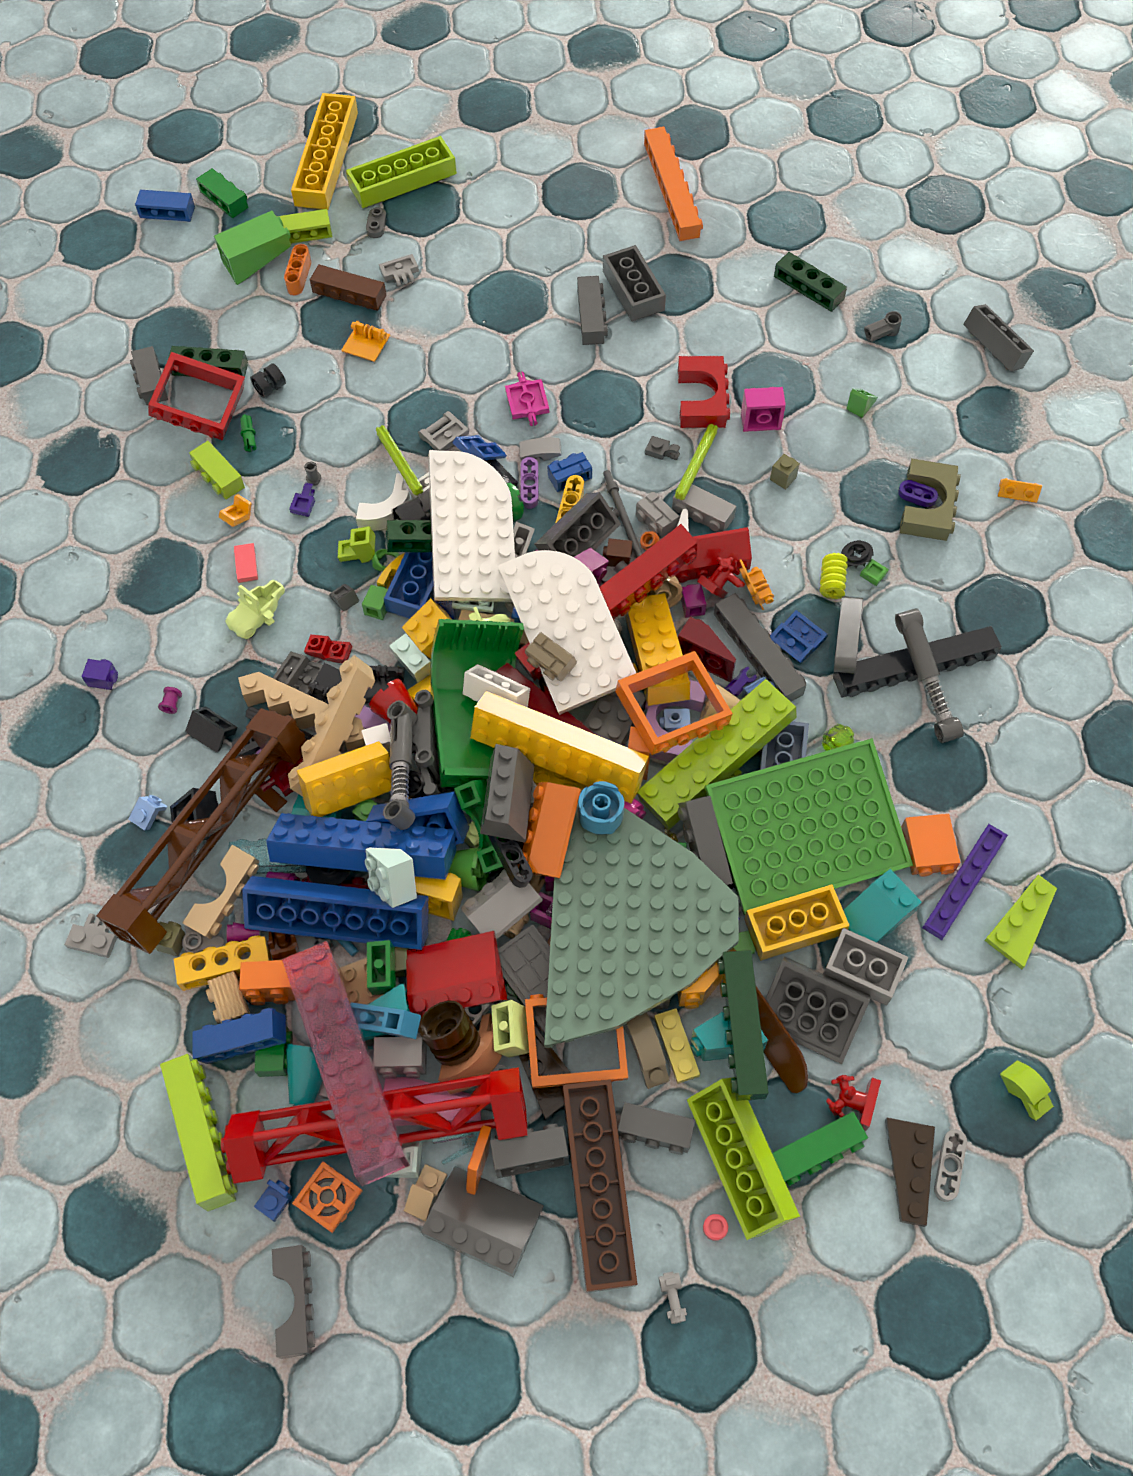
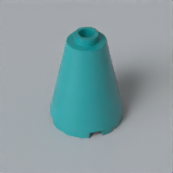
[286,1044,334,1106]

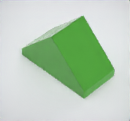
[846,388,878,418]

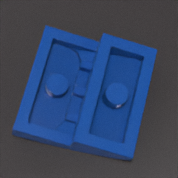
[452,435,507,460]
[770,610,828,663]

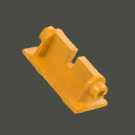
[998,478,1042,503]

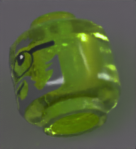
[822,724,854,751]

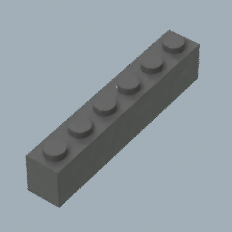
[714,593,806,702]

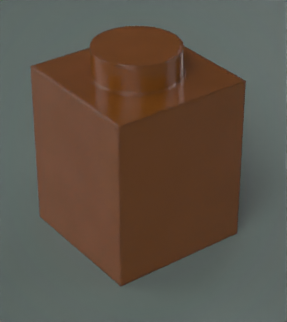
[603,538,632,567]

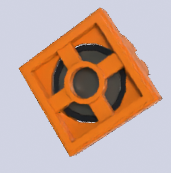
[292,1161,363,1234]

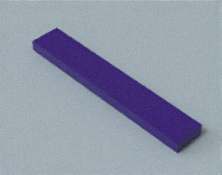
[922,823,1008,940]

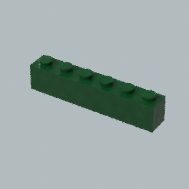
[717,950,769,1101]

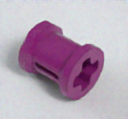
[158,686,182,714]

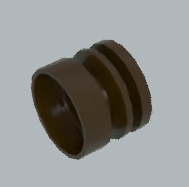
[418,1000,481,1066]

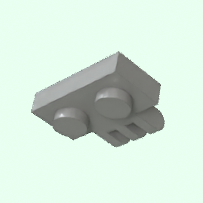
[379,254,419,287]
[64,913,117,958]

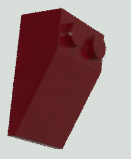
[678,617,736,683]

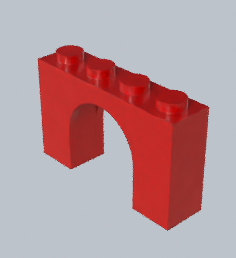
[678,356,730,428]

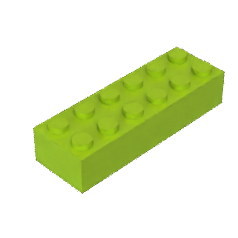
[346,136,457,209]
[160,1054,238,1212]
[686,1077,800,1240]

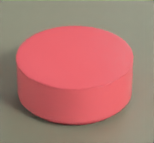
[703,1214,728,1241]

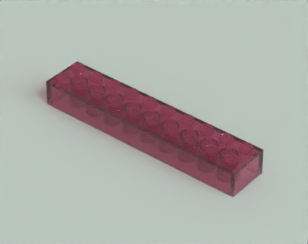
[282,941,410,1186]

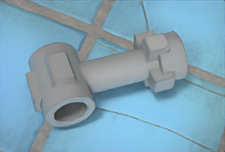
[659,1272,687,1324]

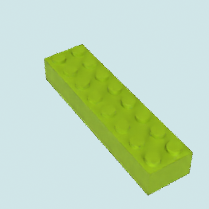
[637,679,797,830]

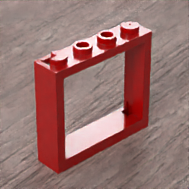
[148,352,245,440]

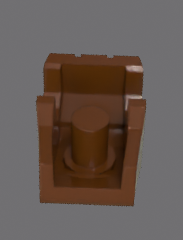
[268,932,301,961]

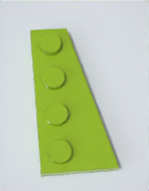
[984,874,1057,969]

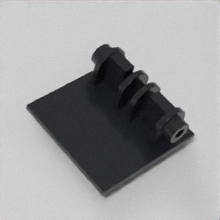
[307,662,342,704]
[364,664,405,703]

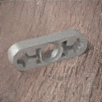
[934,1129,967,1202]

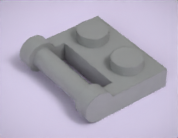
[418,411,469,451]

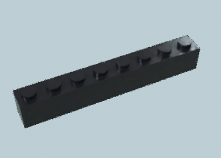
[833,626,1002,698]

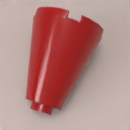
[369,679,418,724]

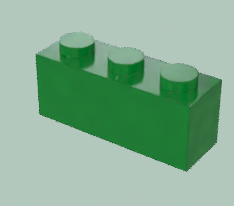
[196,168,248,219]

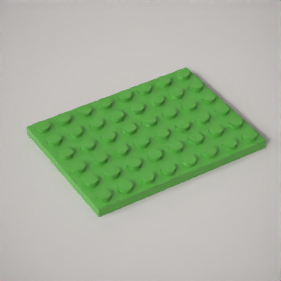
[704,738,913,915]

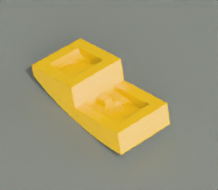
[376,553,405,589]

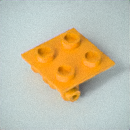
[341,321,391,362]
[739,560,774,610]

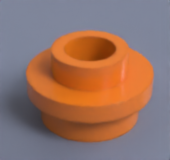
[640,531,660,551]

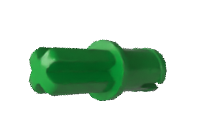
[240,415,257,452]

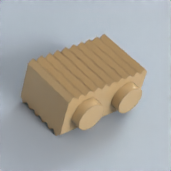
[206,971,250,1024]

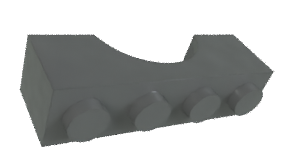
[272,1245,315,1359]

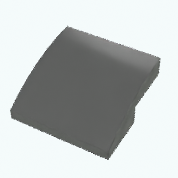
[273,651,323,694]

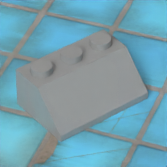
[461,869,543,939]

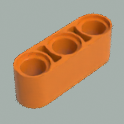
[284,244,311,295]

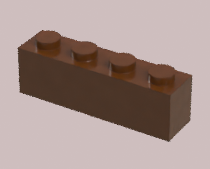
[309,264,387,311]

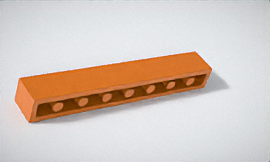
[644,127,703,241]

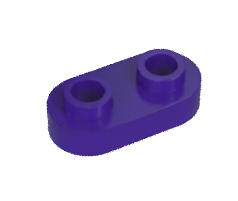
[898,480,938,507]

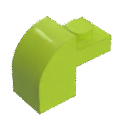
[338,526,376,563]
[1000,1060,1054,1121]

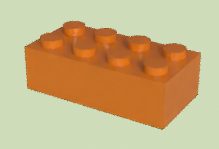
[239,958,341,1005]

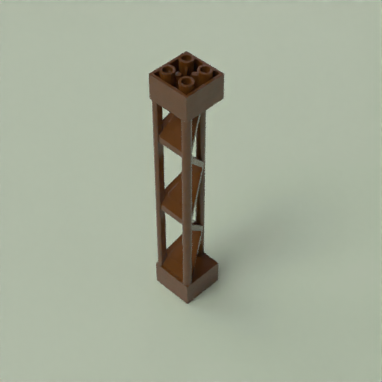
[96,708,307,954]

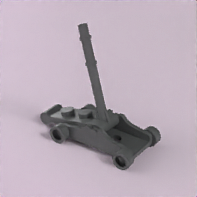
[389,690,448,796]

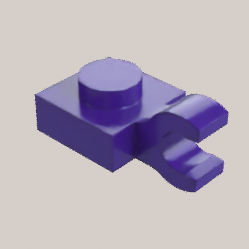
[289,482,315,517]
[724,667,757,697]

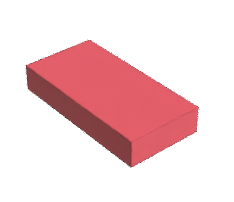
[234,543,258,583]

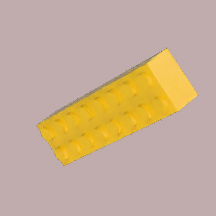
[291,93,358,210]
[470,691,649,804]

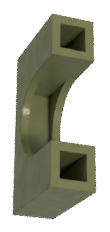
[899,458,961,541]

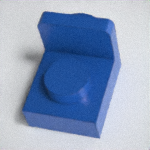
[254,1179,293,1222]

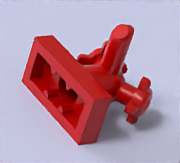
[697,557,745,599]
[826,1075,881,1131]

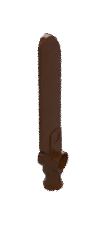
[720,948,808,1093]

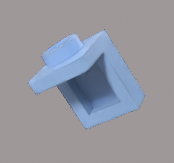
[128,795,167,830]

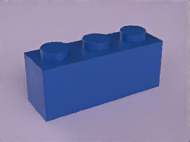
[135,189,195,222]

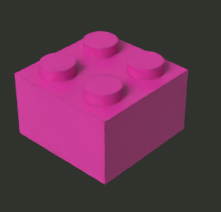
[741,387,786,432]

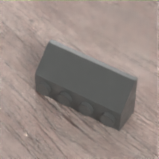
[535,492,621,557]
[480,744,534,842]

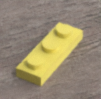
[654,1008,700,1084]

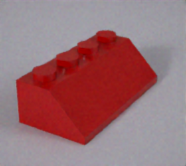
[675,527,752,583]

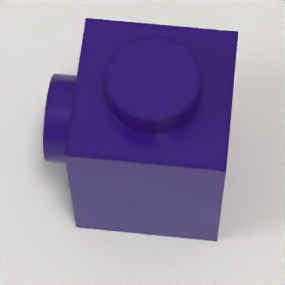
[81,659,118,690]

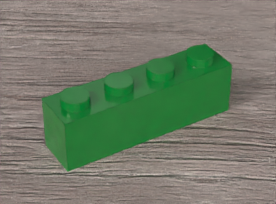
[772,1111,868,1187]

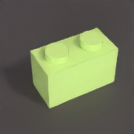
[491,1000,529,1058]

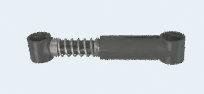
[895,608,964,743]
[383,700,417,830]

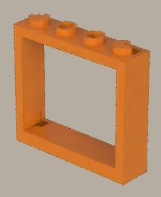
[615,651,733,755]
[525,994,628,1089]

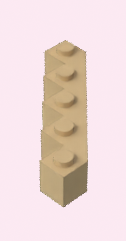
[288,655,375,796]
[238,672,366,752]

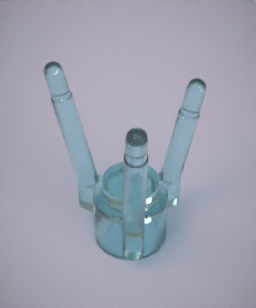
[423,1127,480,1165]

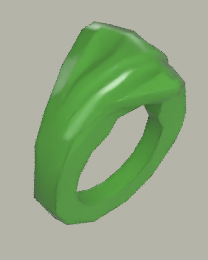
[372,549,400,572]

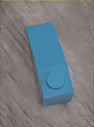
[342,1002,421,1039]

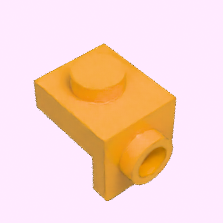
[219,494,252,527]

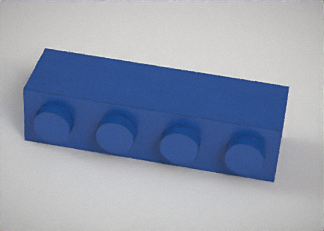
[192,1008,286,1064]

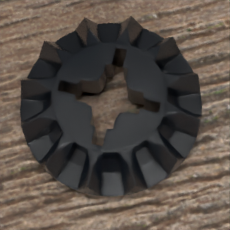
[841,540,874,568]

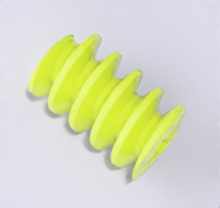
[819,553,848,599]

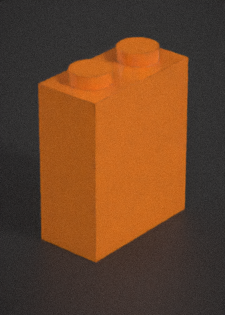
[901,813,961,877]

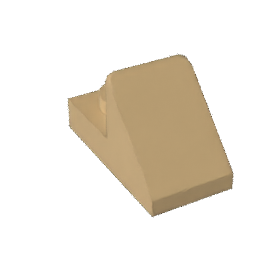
[404,1164,448,1222]

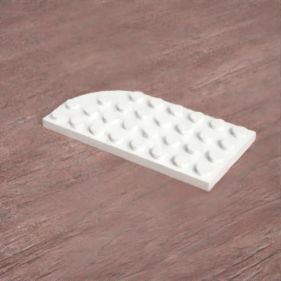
[428,450,515,602]
[498,550,636,715]

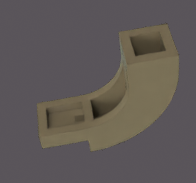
[623,1012,670,1089]

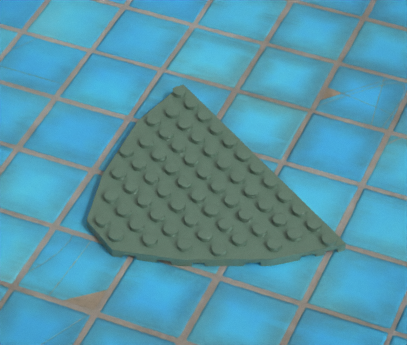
[544,795,739,1048]

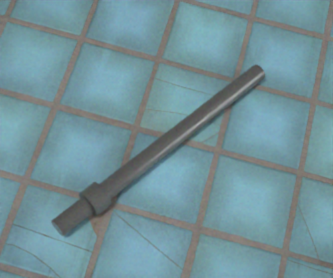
[603,470,643,558]

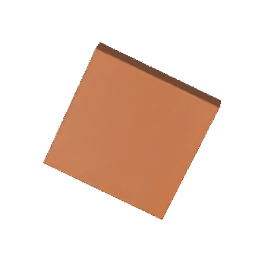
[466,1125,491,1195]

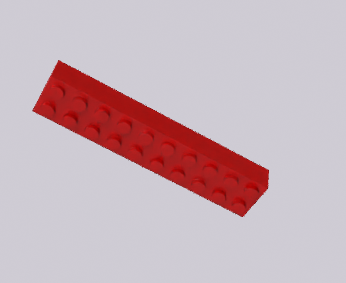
[515,524,697,681]

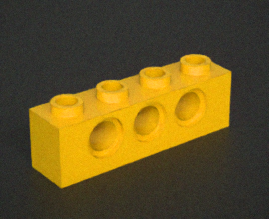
[173,935,272,991]

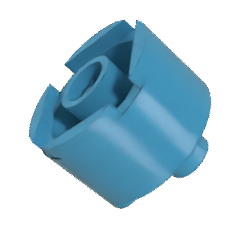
[578,781,624,834]

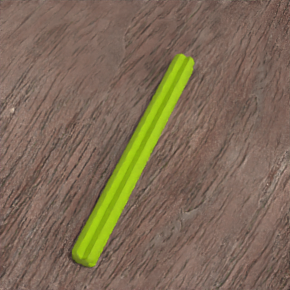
[674,424,718,500]
[376,425,423,496]

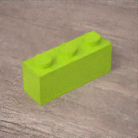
[277,209,333,244]
[189,441,245,500]

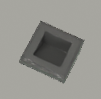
[329,584,359,611]

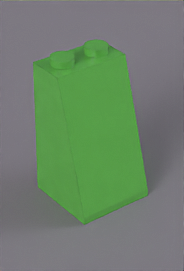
[214,211,291,285]

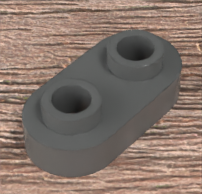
[366,207,387,238]

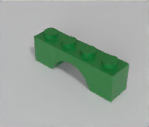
[454,780,513,873]

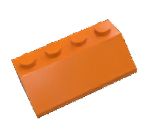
[518,782,581,878]

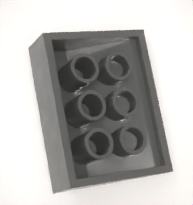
[766,956,871,1064]
[421,1166,544,1278]

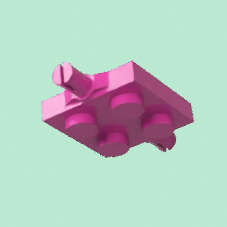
[505,371,550,426]

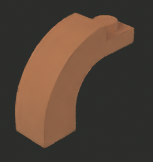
[438,1013,502,1094]

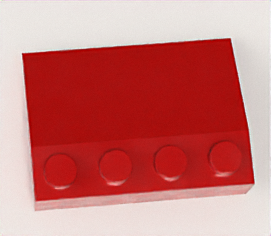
[406,931,508,1018]

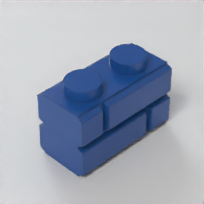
[547,452,592,492]

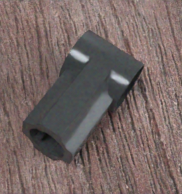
[864,311,902,342]

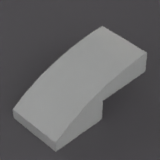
[519,437,561,461]

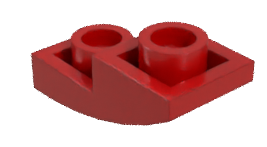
[304,634,353,663]

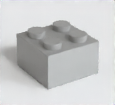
[373,1037,427,1079]

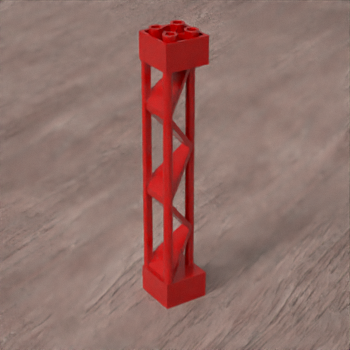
[221,1067,528,1184]

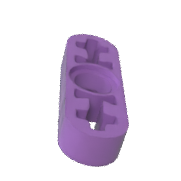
[521,457,539,509]

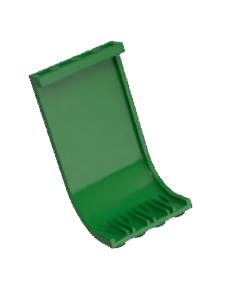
[431,619,524,787]

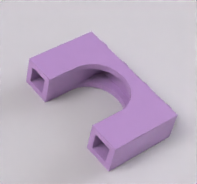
[645,680,706,762]

